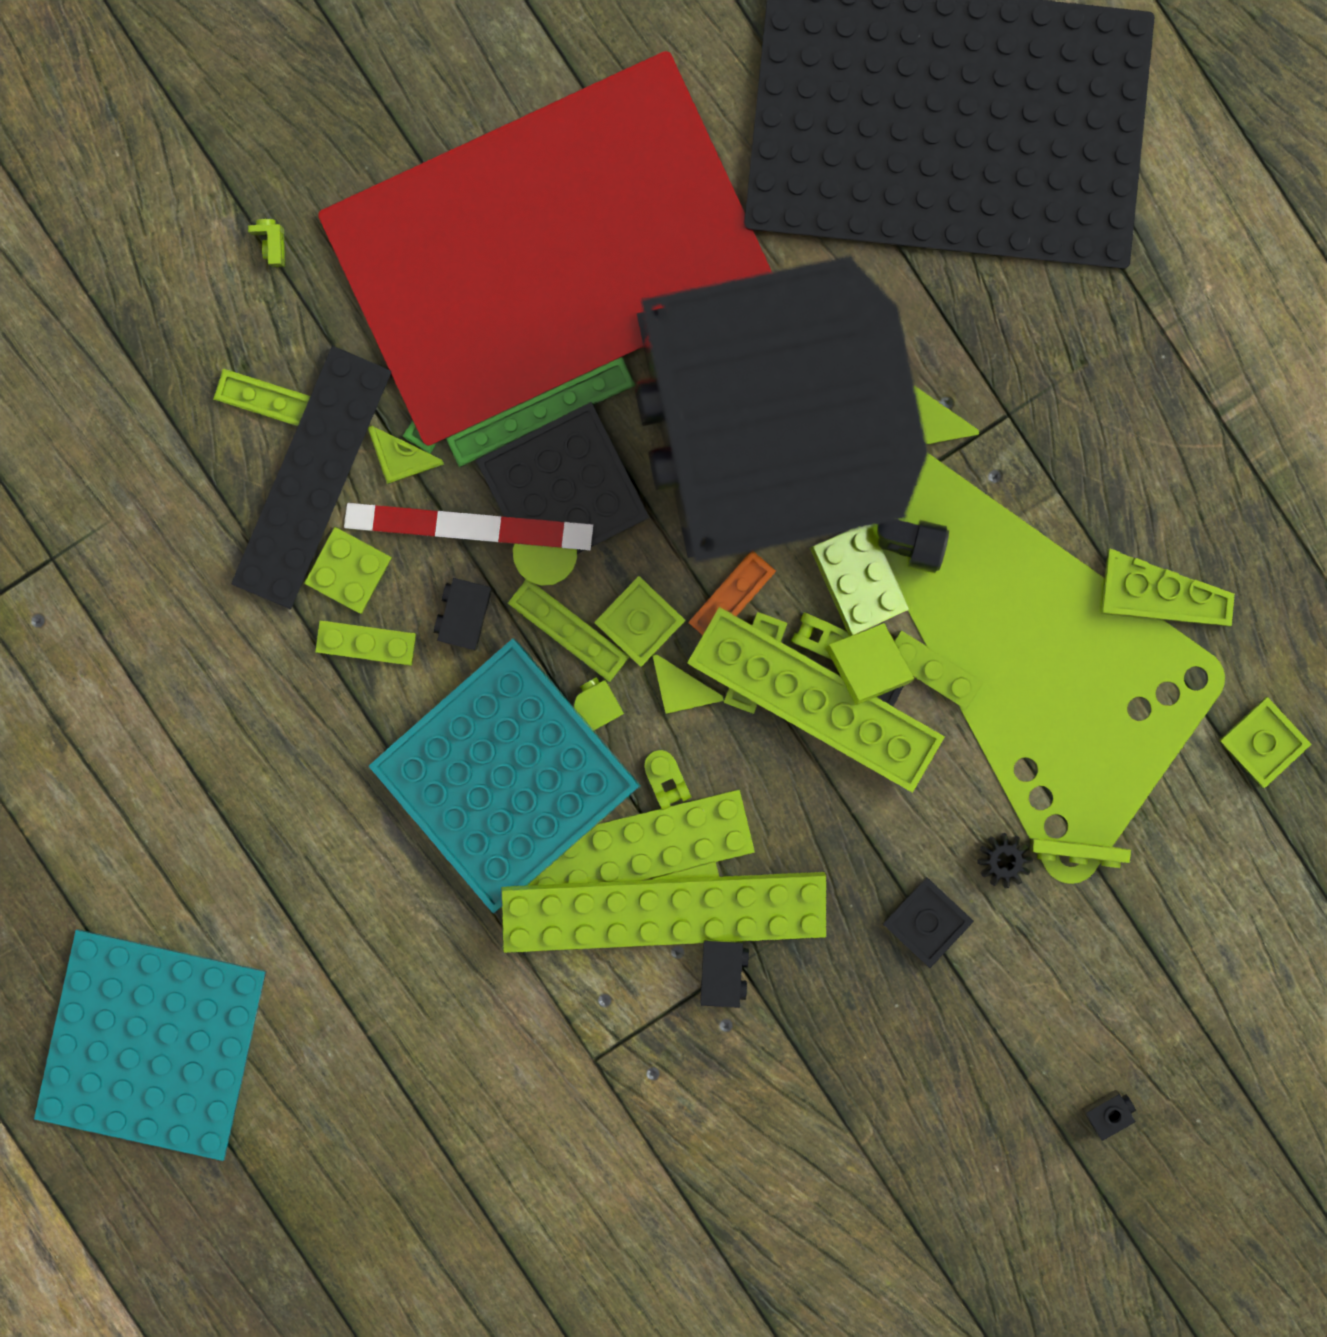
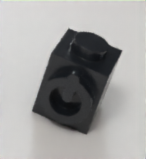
[1082,1090,1136,1141]

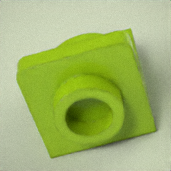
[248,219,285,267]

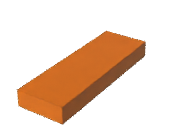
[688,551,776,635]

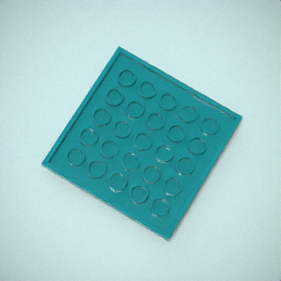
[369,638,641,914]
[34,929,267,1161]

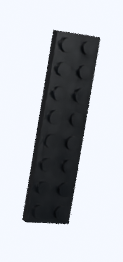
[231,345,391,609]

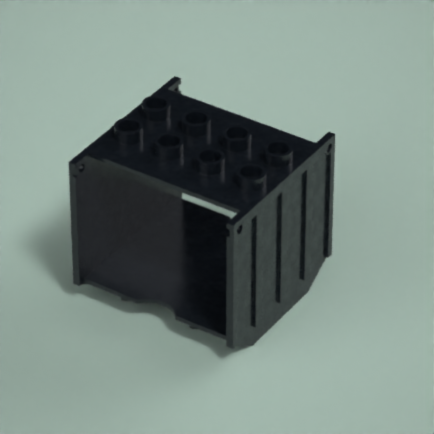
[635,255,928,563]

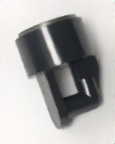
[877,520,949,573]

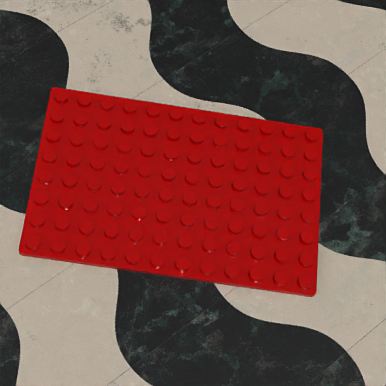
[318,51,772,446]

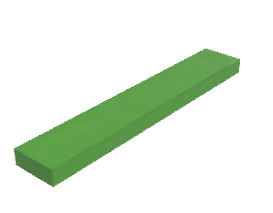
[446,357,635,467]

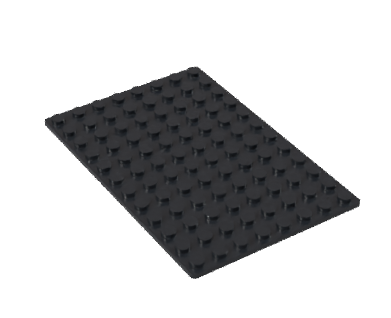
[744,0,1155,269]

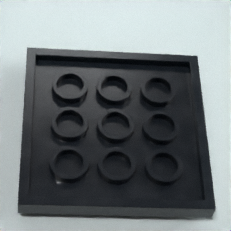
[476,402,650,554]

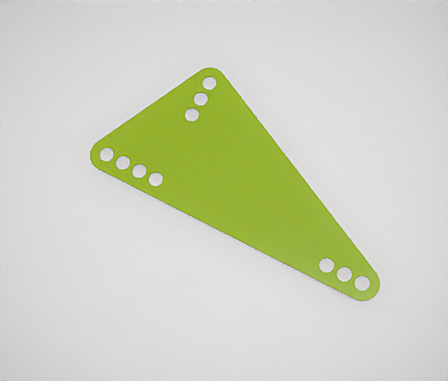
[872,453,1225,884]

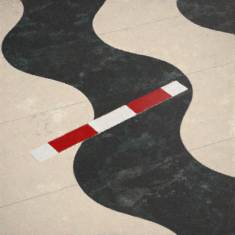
[344,503,593,550]

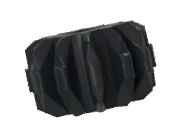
[977,833,1033,888]

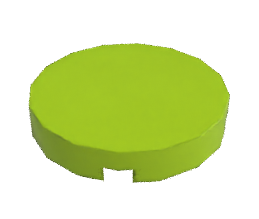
[513,544,578,586]

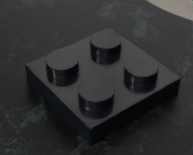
[882,876,974,968]

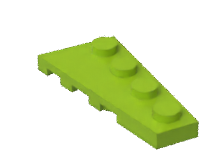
[1101,548,1235,627]

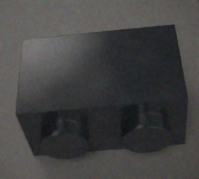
[433,578,492,650]
[700,940,749,1008]

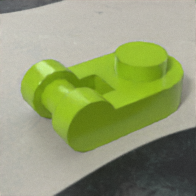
[791,612,850,659]
[644,750,692,811]

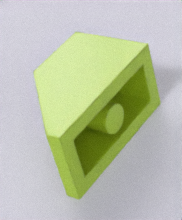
[574,677,624,730]

